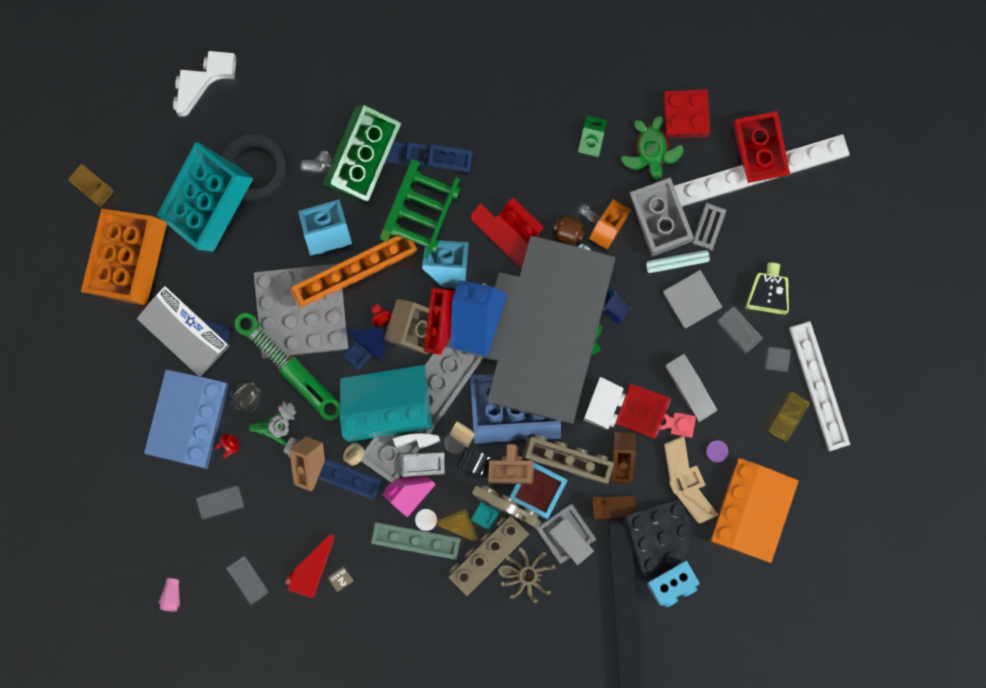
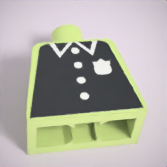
[745,263,789,315]

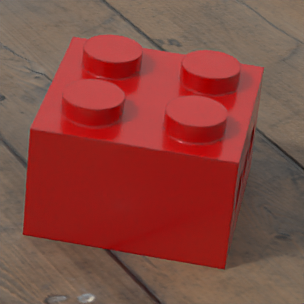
[663,90,710,139]

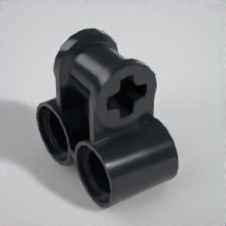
[457,447,497,479]

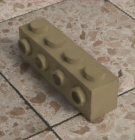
[522,434,614,484]
[449,516,529,596]

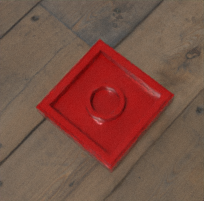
[615,384,671,439]

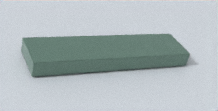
[371,522,461,560]

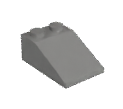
[630,178,694,257]

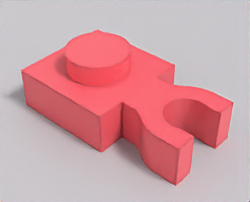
[660,413,696,438]

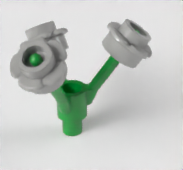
[249,401,300,457]

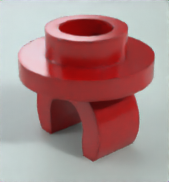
[370,303,392,327]
[215,434,239,458]

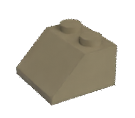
[384,299,431,356]

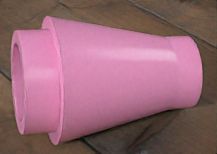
[158,578,180,612]

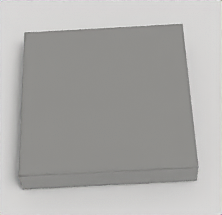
[663,270,722,329]
[537,504,596,564]

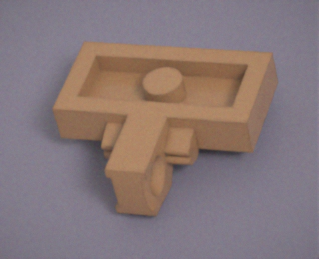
[488,445,534,484]

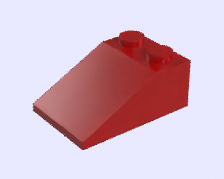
[733,111,790,183]

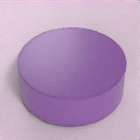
[706,440,728,462]

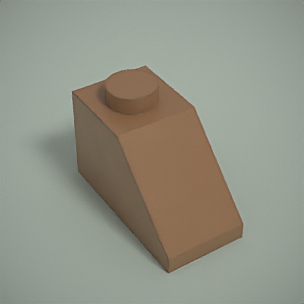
[289,437,325,491]

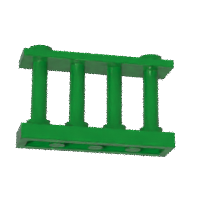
[380,159,461,259]

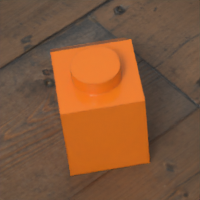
[589,199,631,250]

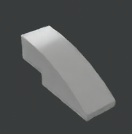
[665,354,717,422]

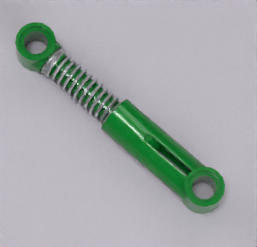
[235,313,340,420]

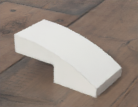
[393,434,440,449]

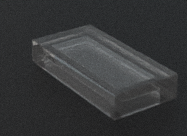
[717,307,763,353]
[196,486,245,519]
[227,556,269,605]

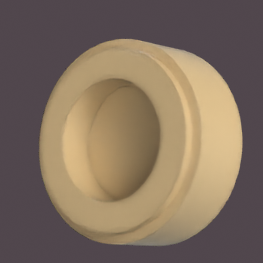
[343,443,365,466]

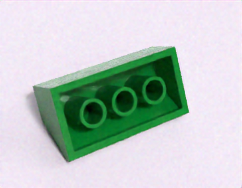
[323,105,401,202]

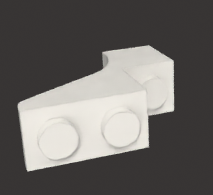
[173,51,236,117]

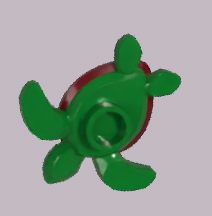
[622,116,684,181]

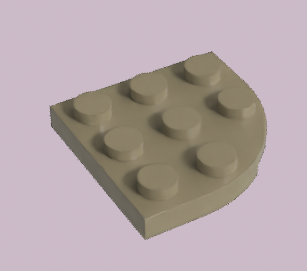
[472,485,541,530]

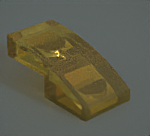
[768,392,810,442]

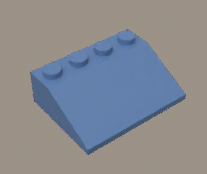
[144,370,229,469]
[470,374,561,444]

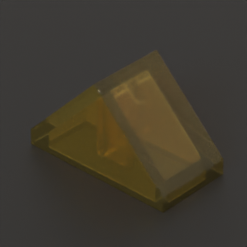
[436,509,478,542]

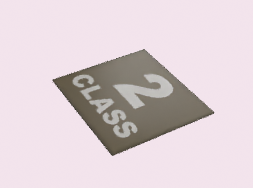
[328,567,353,592]

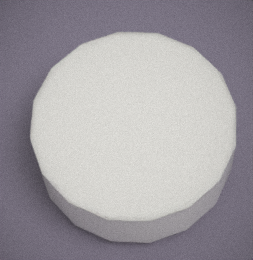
[415,509,437,531]

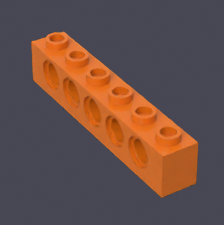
[289,236,417,310]

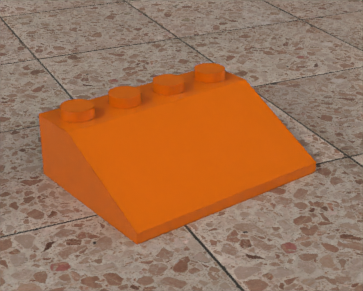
[81,209,167,306]
[709,458,799,563]

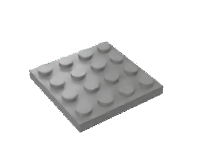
[254,264,349,359]

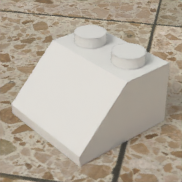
[583,377,625,430]

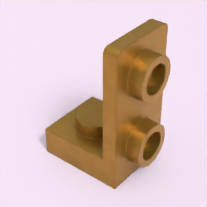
[68,164,115,208]

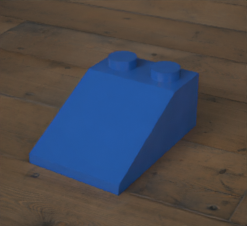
[450,280,507,357]

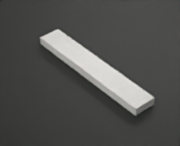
[789,321,850,451]

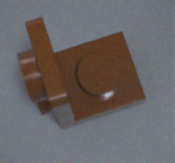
[592,496,636,520]

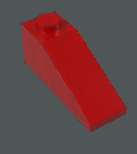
[423,287,455,355]
[286,535,336,598]

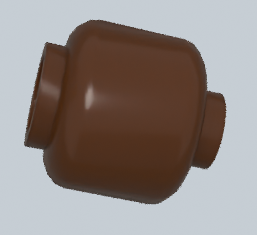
[552,215,586,246]

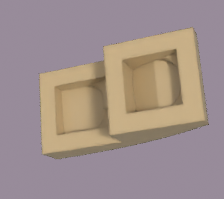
[450,421,476,447]

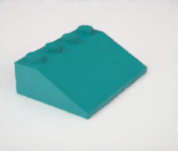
[157,142,253,252]
[340,365,433,442]

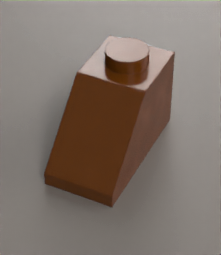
[611,432,636,483]

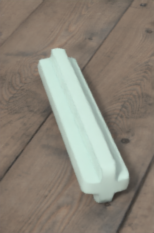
[646,250,710,273]

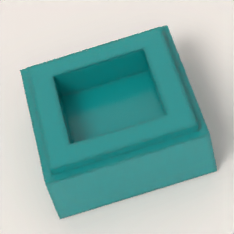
[471,501,500,531]

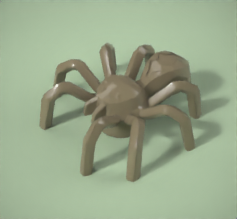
[498,548,556,603]

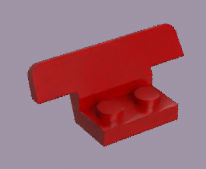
[471,198,544,269]

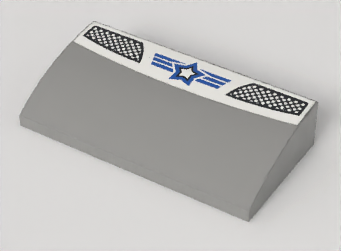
[137,286,229,377]

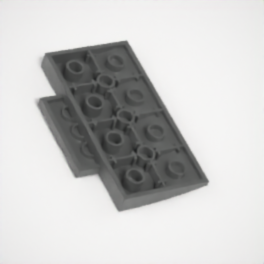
[478,236,616,424]

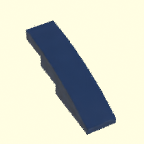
[385,142,473,173]

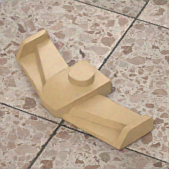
[664,436,719,524]

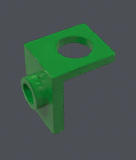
[578,116,607,157]

